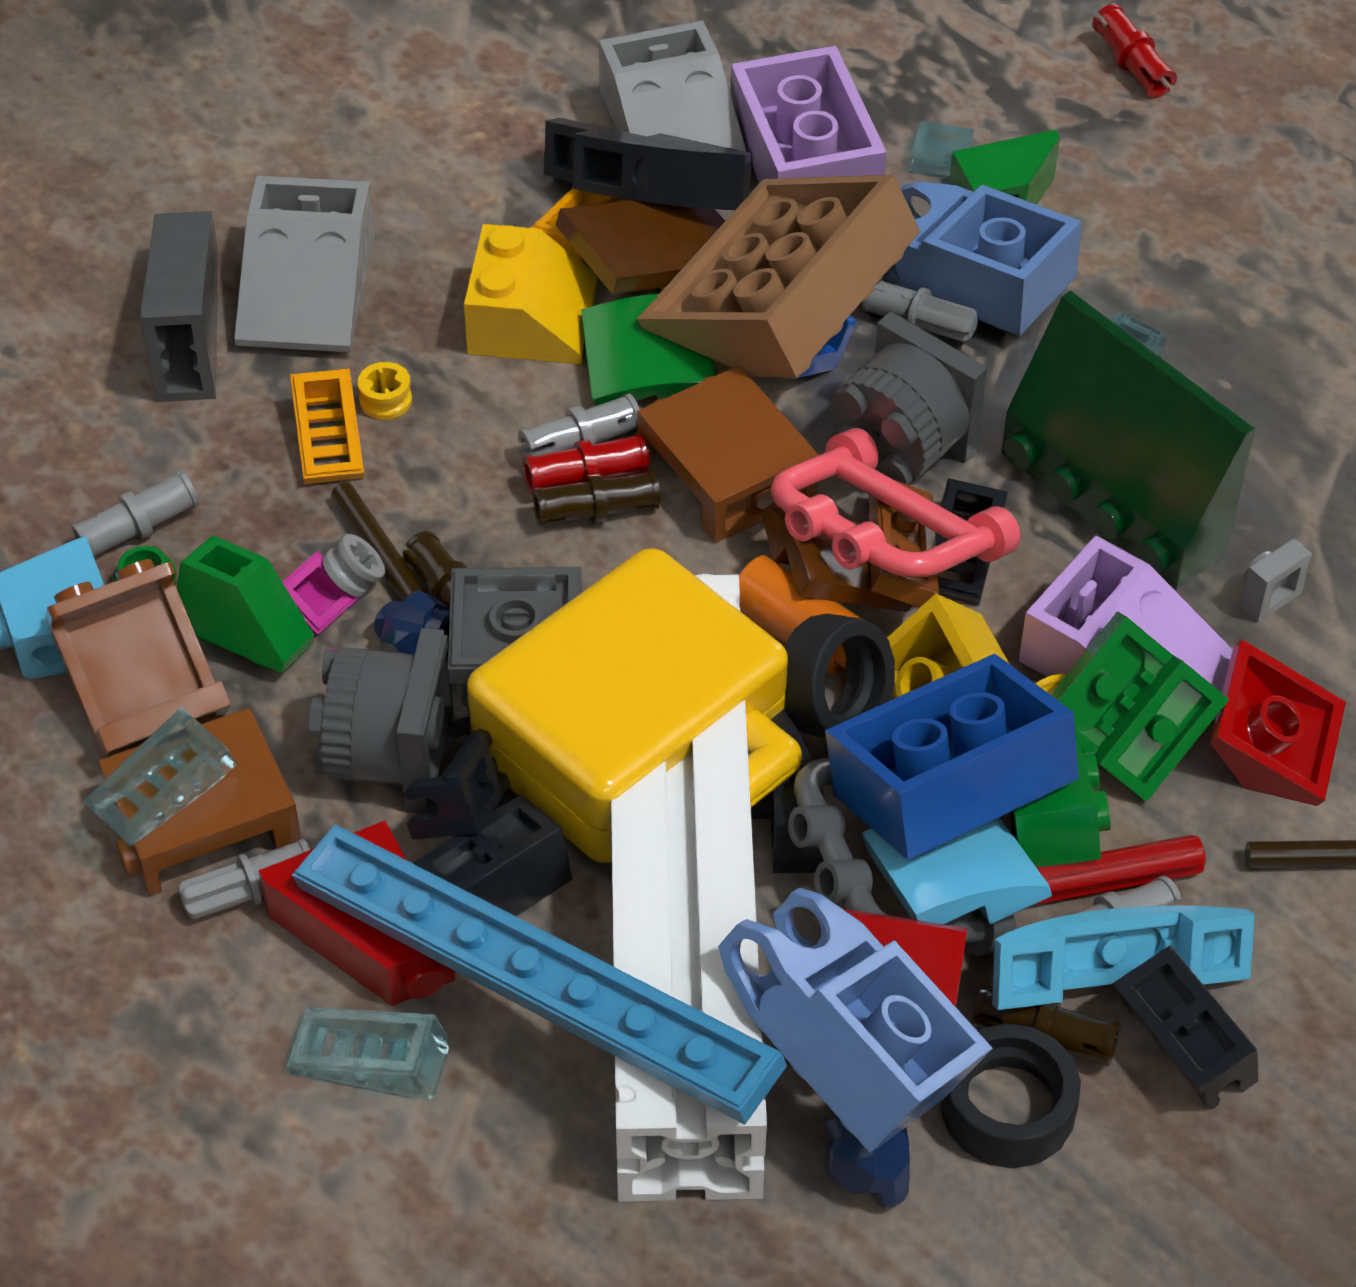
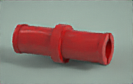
[1092,3,1177,98]
[523,434,650,495]

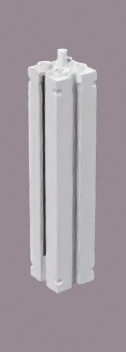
[611,574,767,1202]

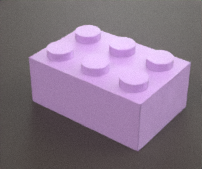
[730,46,886,183]

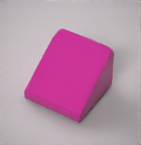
[283,551,360,637]

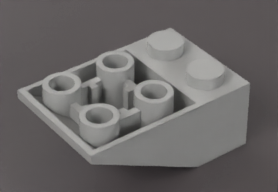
[599,20,751,175]
[234,176,375,352]

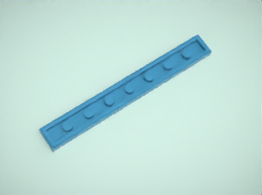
[292,824,787,1125]

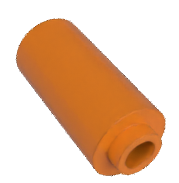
[739,555,864,674]

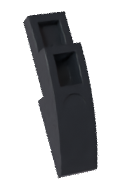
[544,118,752,210]

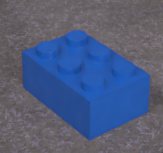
[825,653,1079,860]

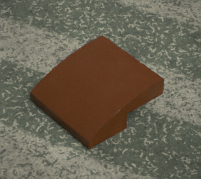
[761,506,913,612]

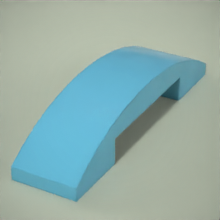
[992,905,1255,1010]

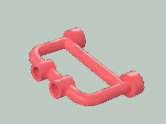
[770,428,1020,578]

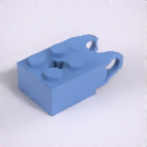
[883,181,1082,336]
[718,888,993,1153]

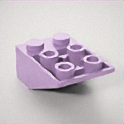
[1019,535,1233,693]

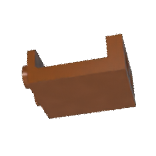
[637,365,819,544]
[45,559,231,759]
[94,707,301,896]

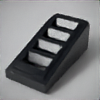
[935,478,1008,605]

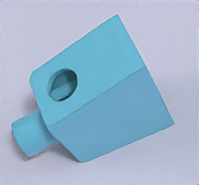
[0,536,104,679]

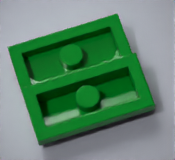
[581,294,717,406]
[1050,611,1229,802]

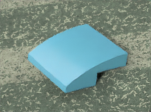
[862,817,1052,924]

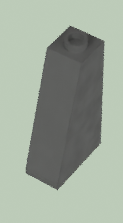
[141,211,218,402]

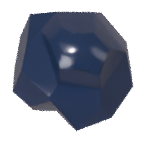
[374,590,450,654]
[824,1116,910,1208]

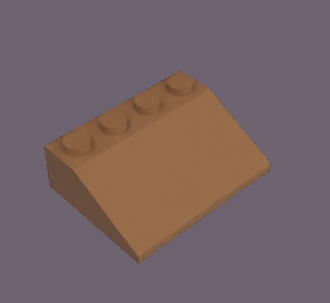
[637,174,921,379]

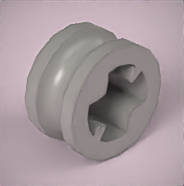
[323,534,385,597]

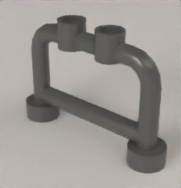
[788,758,1016,956]

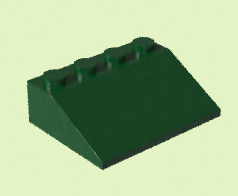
[1001,290,1255,590]

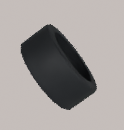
[784,614,895,738]
[941,1023,1081,1168]

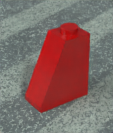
[258,820,455,1007]

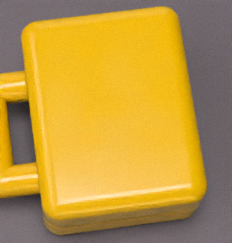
[467,548,802,863]

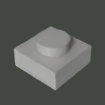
[1240,538,1312,623]

